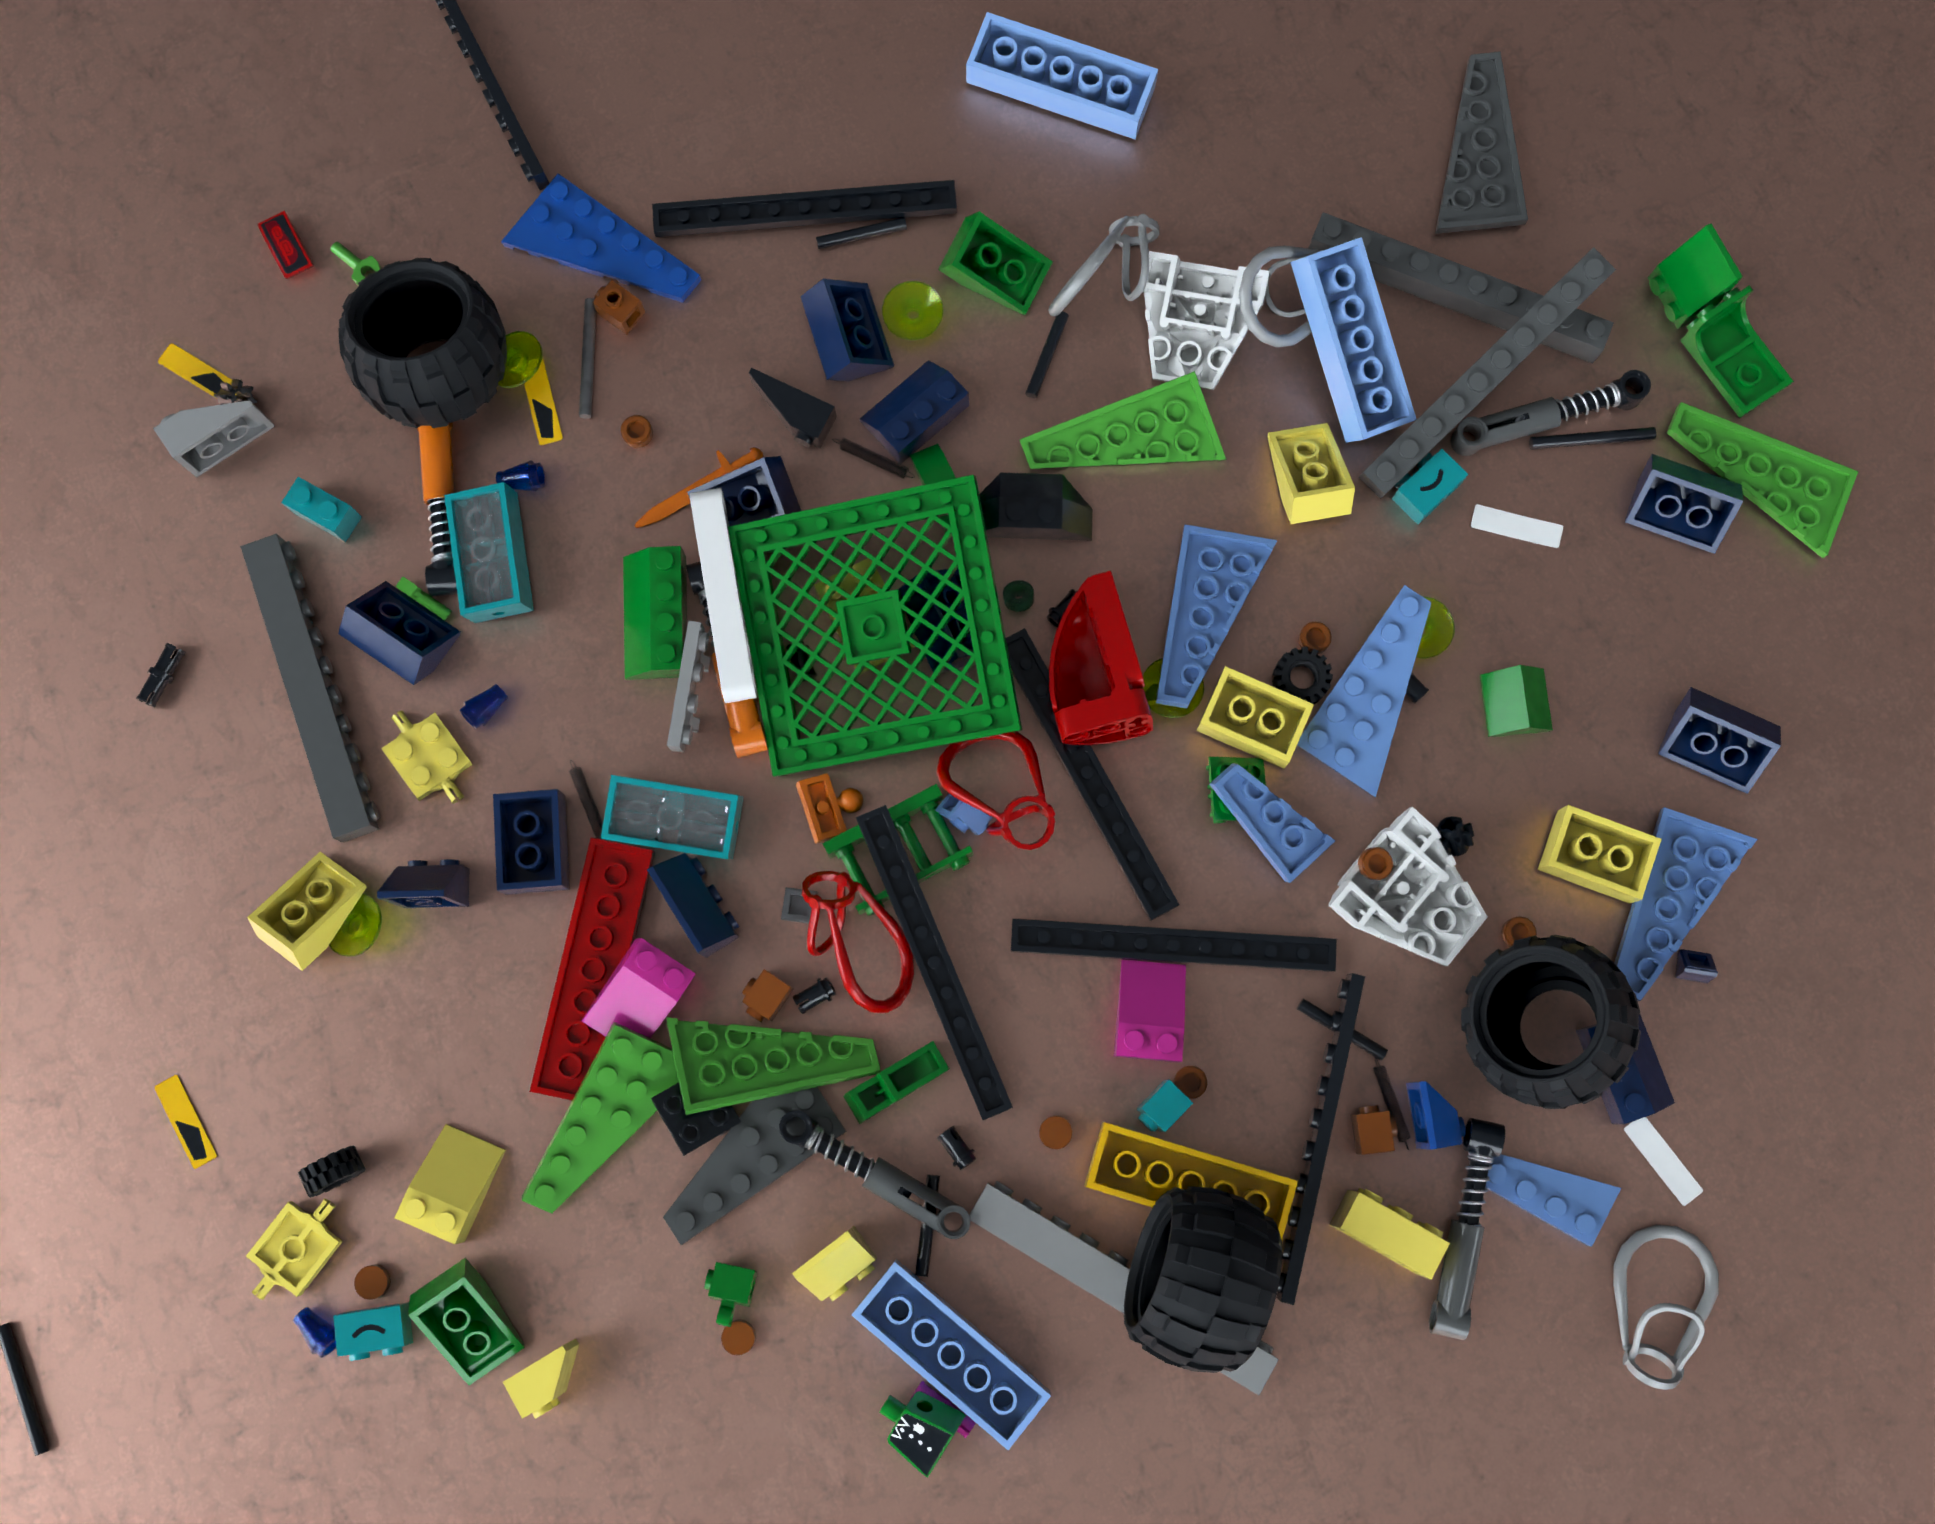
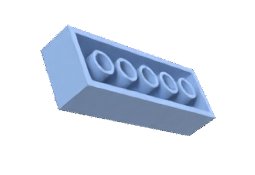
[966,12,1158,140]
[1290,237,1417,443]
[852,1259,1051,1450]

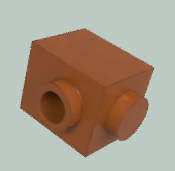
[593,279,645,335]
[742,969,794,1023]
[1351,1105,1397,1155]

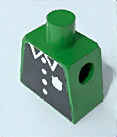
[879,1391,966,1478]

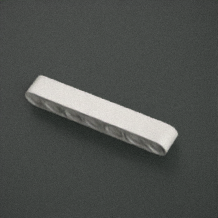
[690,488,757,704]

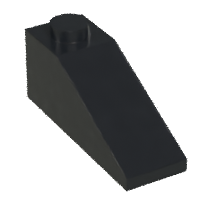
[749,368,837,448]

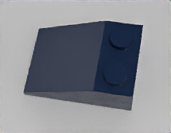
[687,456,801,526]
[377,859,470,908]

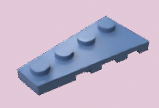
[1209,763,1335,883]

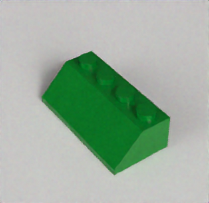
[623,546,687,680]

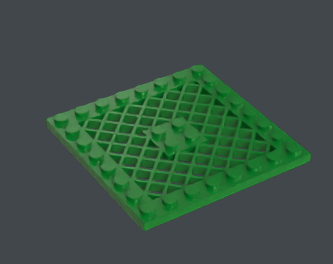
[728,474,1022,777]

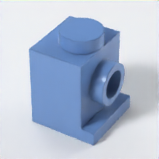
[935,793,993,835]

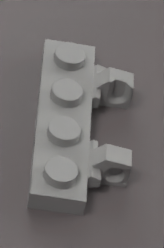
[667,620,711,753]

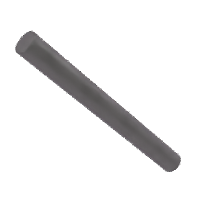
[579,298,597,419]

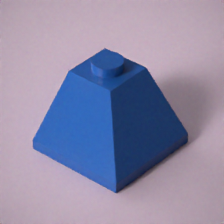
[1406,1081,1466,1150]

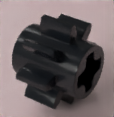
[214,379,257,405]
[1436,816,1474,856]

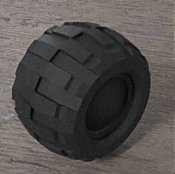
[338,258,507,428]
[1461,935,1641,1109]
[1124,1186,1282,1373]

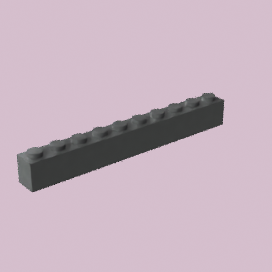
[1309,212,1614,364]
[1359,247,1616,499]
[240,534,380,843]

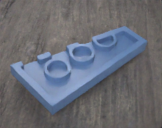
[1485,1154,1621,1247]

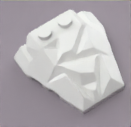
[1143,251,1270,390]
[1328,807,1488,966]

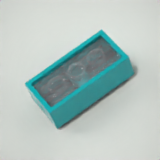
[444,482,534,623]
[601,775,744,859]

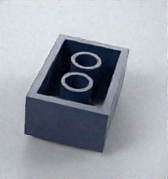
[493,789,570,895]

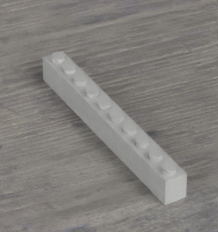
[969,1181,1279,1395]

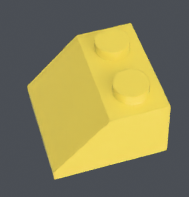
[503,1339,579,1419]

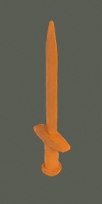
[634,447,764,528]

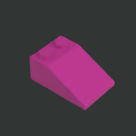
[581,938,696,1038]
[1114,959,1186,1063]

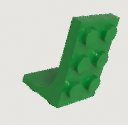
[1680,285,1794,418]

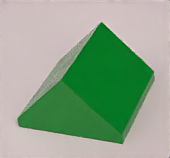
[1480,665,1553,737]

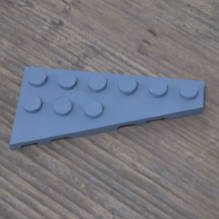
[1156,524,1277,709]
[1297,585,1432,797]
[1614,807,1758,1001]

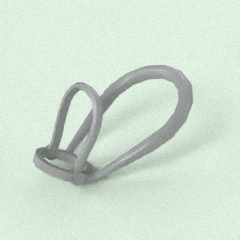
[1048,214,1160,317]
[1239,246,1323,348]
[1613,1225,1719,1390]

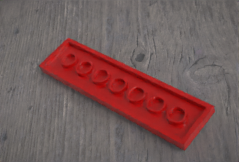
[529,837,655,1100]

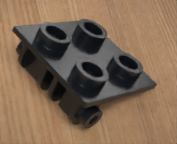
[651,1082,741,1156]

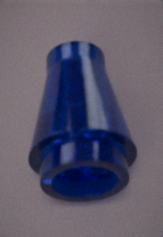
[496,460,545,491]
[459,684,508,729]
[293,1307,336,1358]

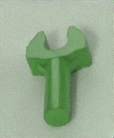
[330,242,382,286]
[395,577,452,621]

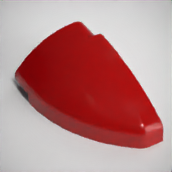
[1049,570,1153,745]

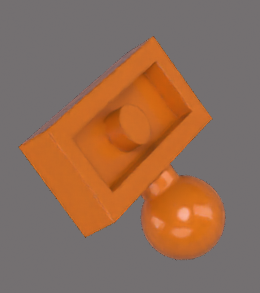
[796,773,863,844]

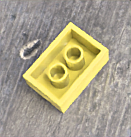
[1196,666,1314,769]
[1538,805,1662,904]
[1329,1188,1450,1280]

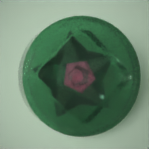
[1003,580,1035,612]

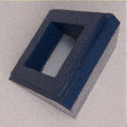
[1675,949,1718,983]

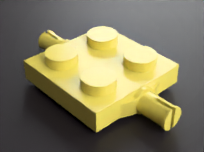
[381,711,473,803]
[246,1198,343,1300]

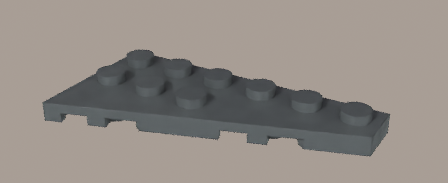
[1435,51,1528,234]
[663,1087,847,1245]

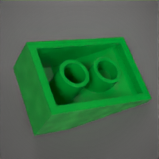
[938,211,1053,315]
[1648,223,1743,329]
[408,1257,525,1385]

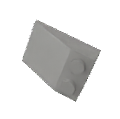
[153,400,275,477]

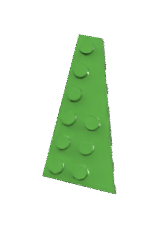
[1019,371,1226,469]
[1667,402,1858,558]
[666,1017,881,1115]

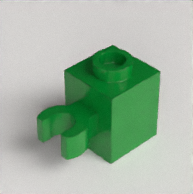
[704,1262,757,1327]

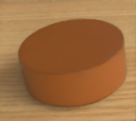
[621,415,653,448]
[1298,622,1332,654]
[1358,847,1393,880]
[1501,916,1537,947]
[1174,1066,1207,1099]
[1039,1116,1072,1149]
[354,1265,391,1300]
[721,1320,756,1355]

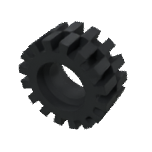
[1272,647,1333,704]
[298,1145,366,1198]

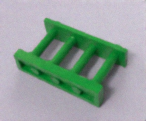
[822,784,973,916]

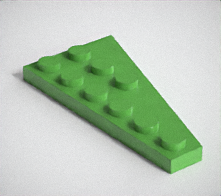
[522,1022,679,1213]

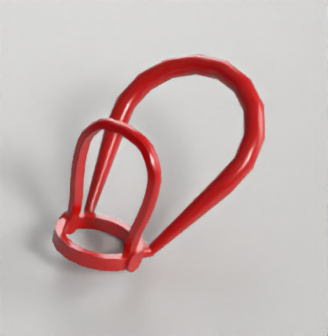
[936,731,1055,850]
[802,871,914,1013]

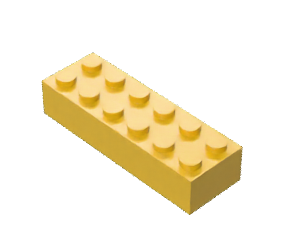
[1084,1122,1298,1240]

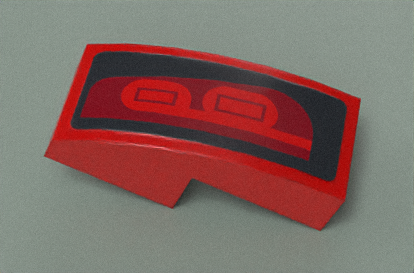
[257,211,314,279]

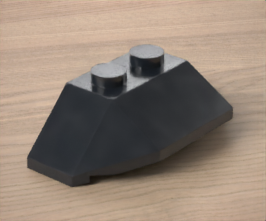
[979,472,1093,541]

